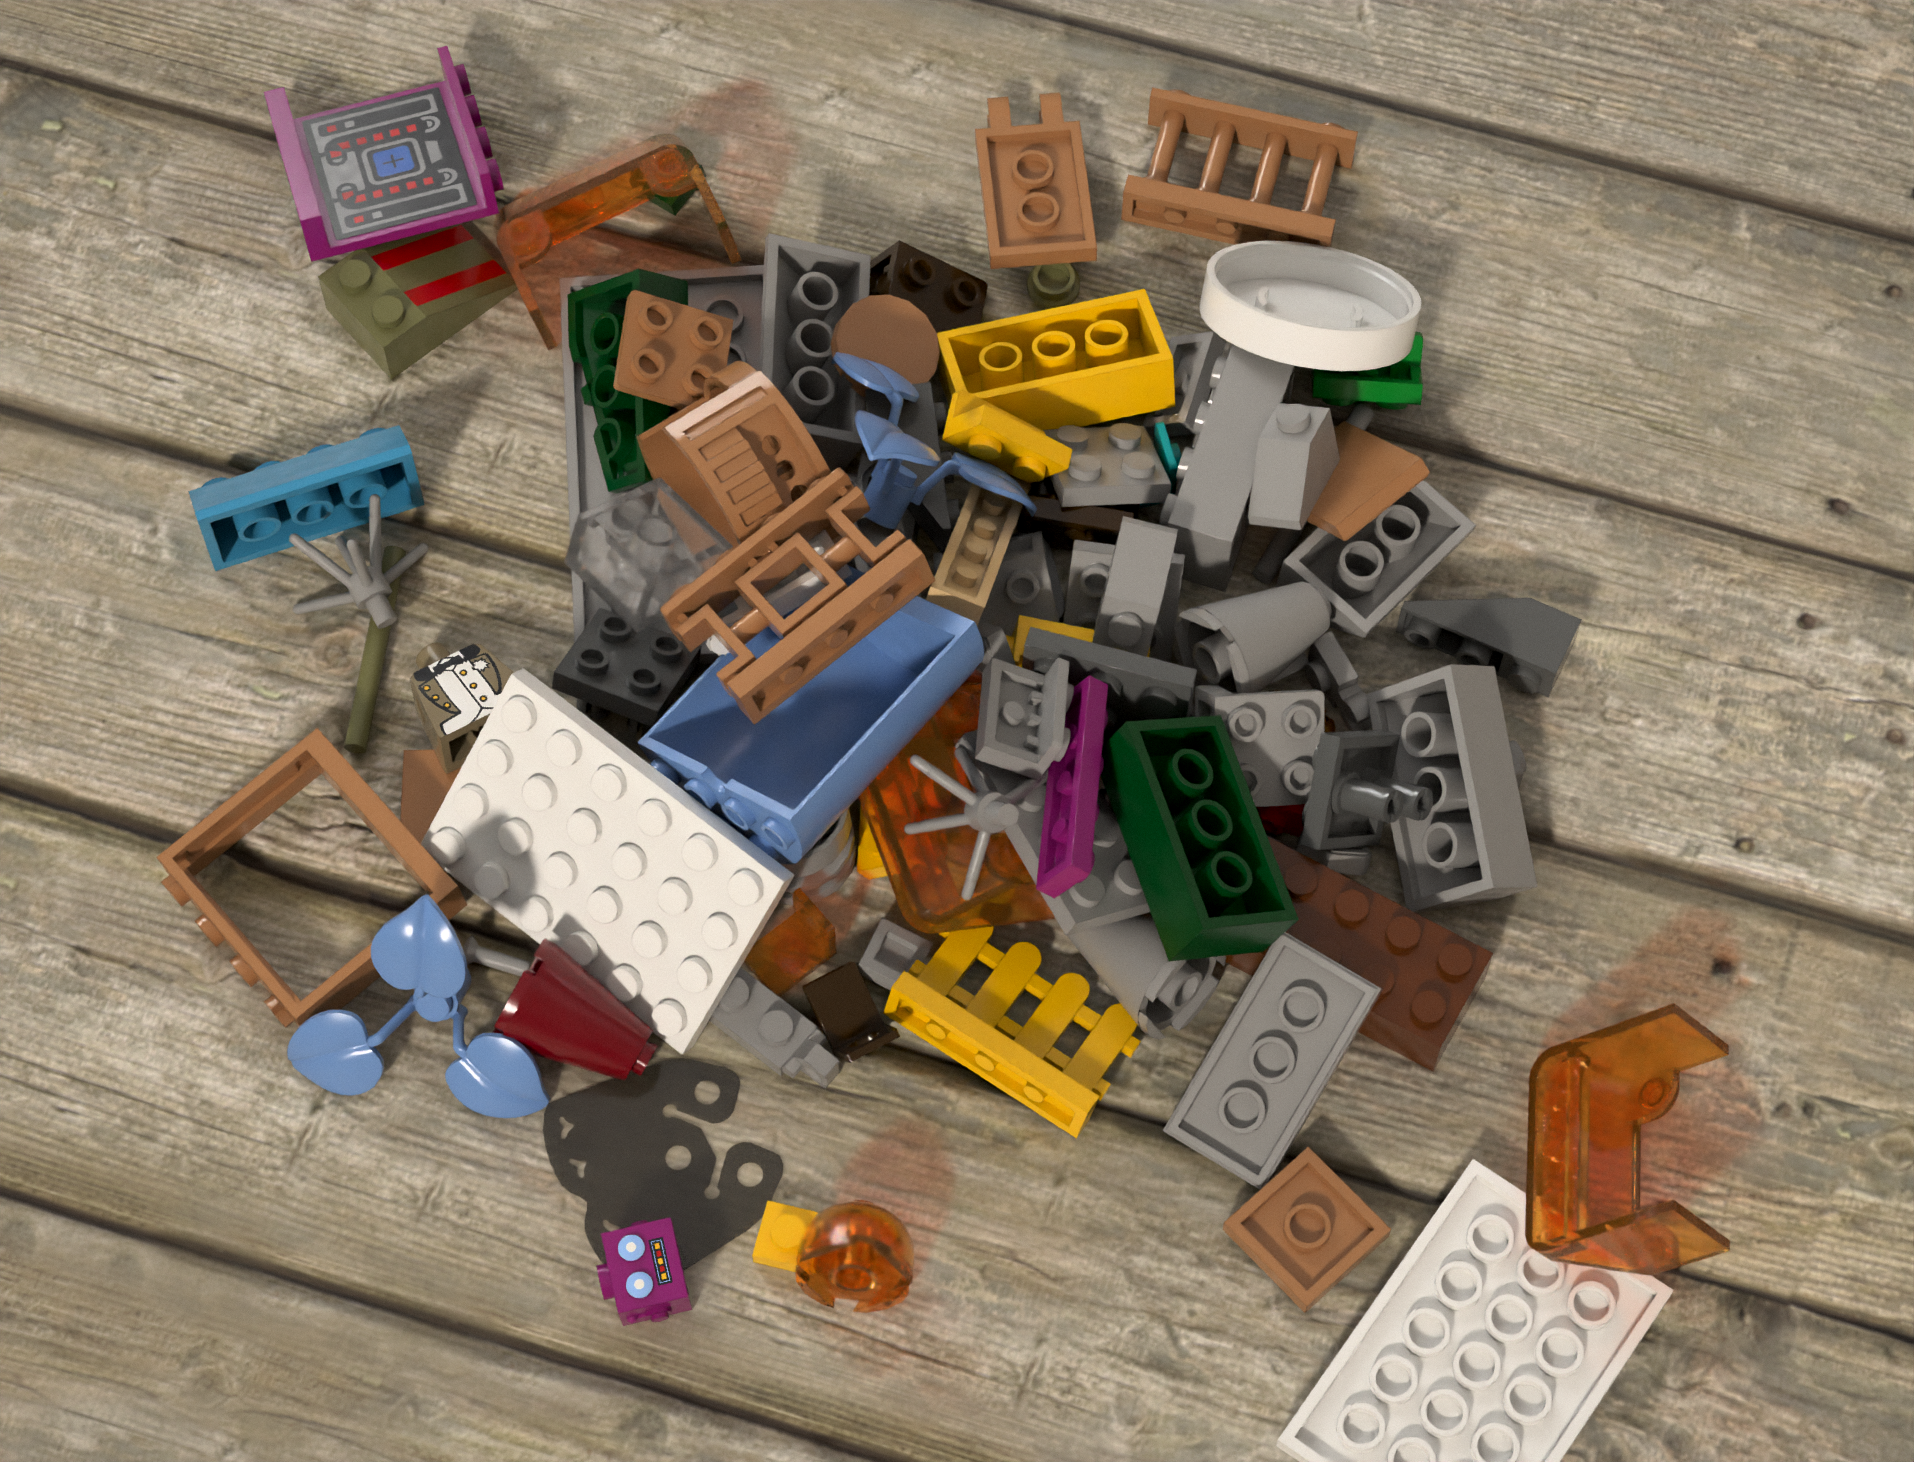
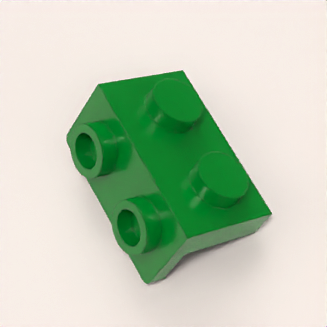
[1311,332,1423,410]

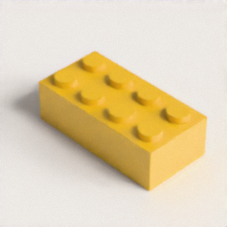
[937,289,1175,430]

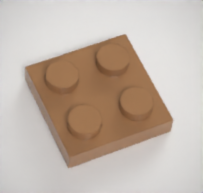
[1223,1147,1391,1313]

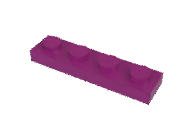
[1036,675,1108,899]

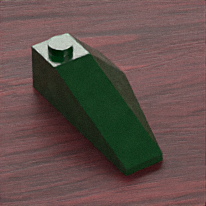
[567,269,688,494]

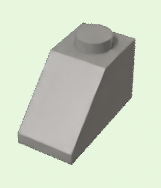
[1248,403,1340,530]
[1092,516,1178,657]

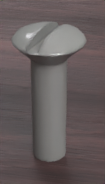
[463,935,531,977]

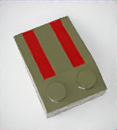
[318,224,518,380]

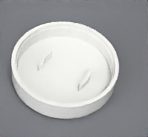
[1199,241,1422,371]

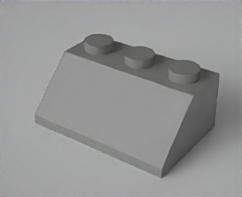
[1275,480,1476,638]

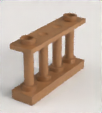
[1121,87,1358,247]

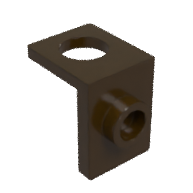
[802,961,900,1063]

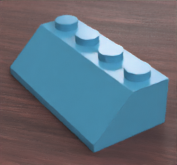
[188,425,425,571]

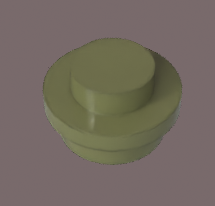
[1027,263,1080,309]

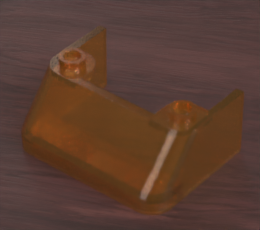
[493,134,742,351]
[858,681,1055,934]
[1525,1003,1730,1276]

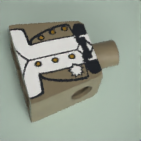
[410,642,514,774]

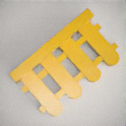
[883,911,1141,1139]

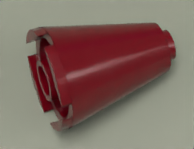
[492,938,657,1081]

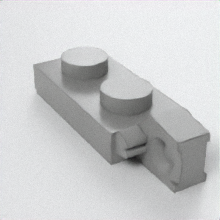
[709,967,840,1089]

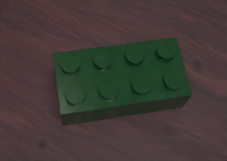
[1100,715,1299,962]

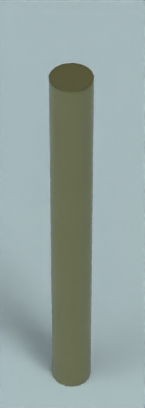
[344,546,406,753]

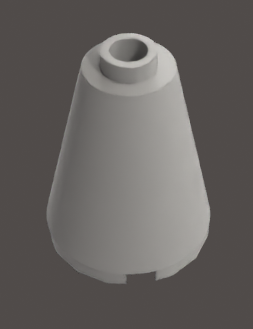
[1172,581,1332,694]
[1067,912,1226,1040]

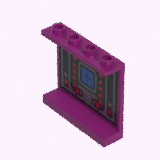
[264,46,504,262]

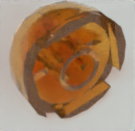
[795,1200,914,1313]

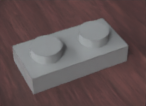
[1143,331,1226,438]

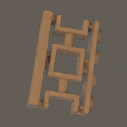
[660,467,935,725]

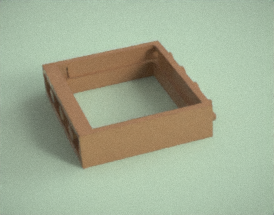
[156,728,467,1028]

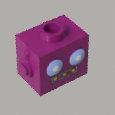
[596,1217,692,1326]

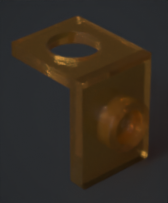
[744,888,837,997]

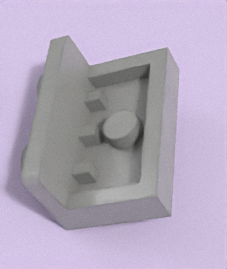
[975,657,1074,780]

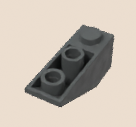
[865,382,960,554]
[1396,598,1582,698]

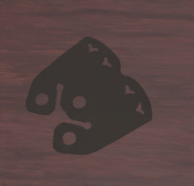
[543,1058,783,1270]

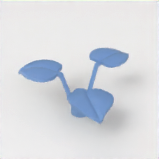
[832,352,1037,529]
[287,894,551,1118]

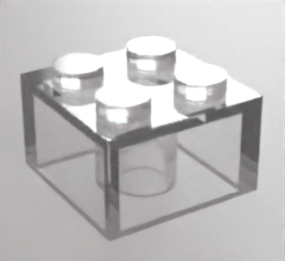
[564,477,733,632]

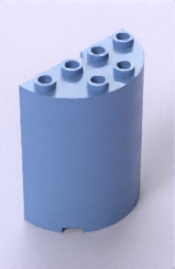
[637,566,984,865]

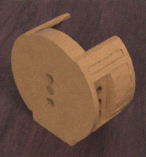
[636,361,842,569]

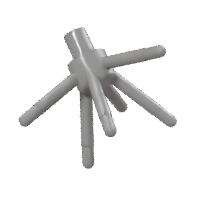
[289,494,428,629]
[904,748,1048,900]

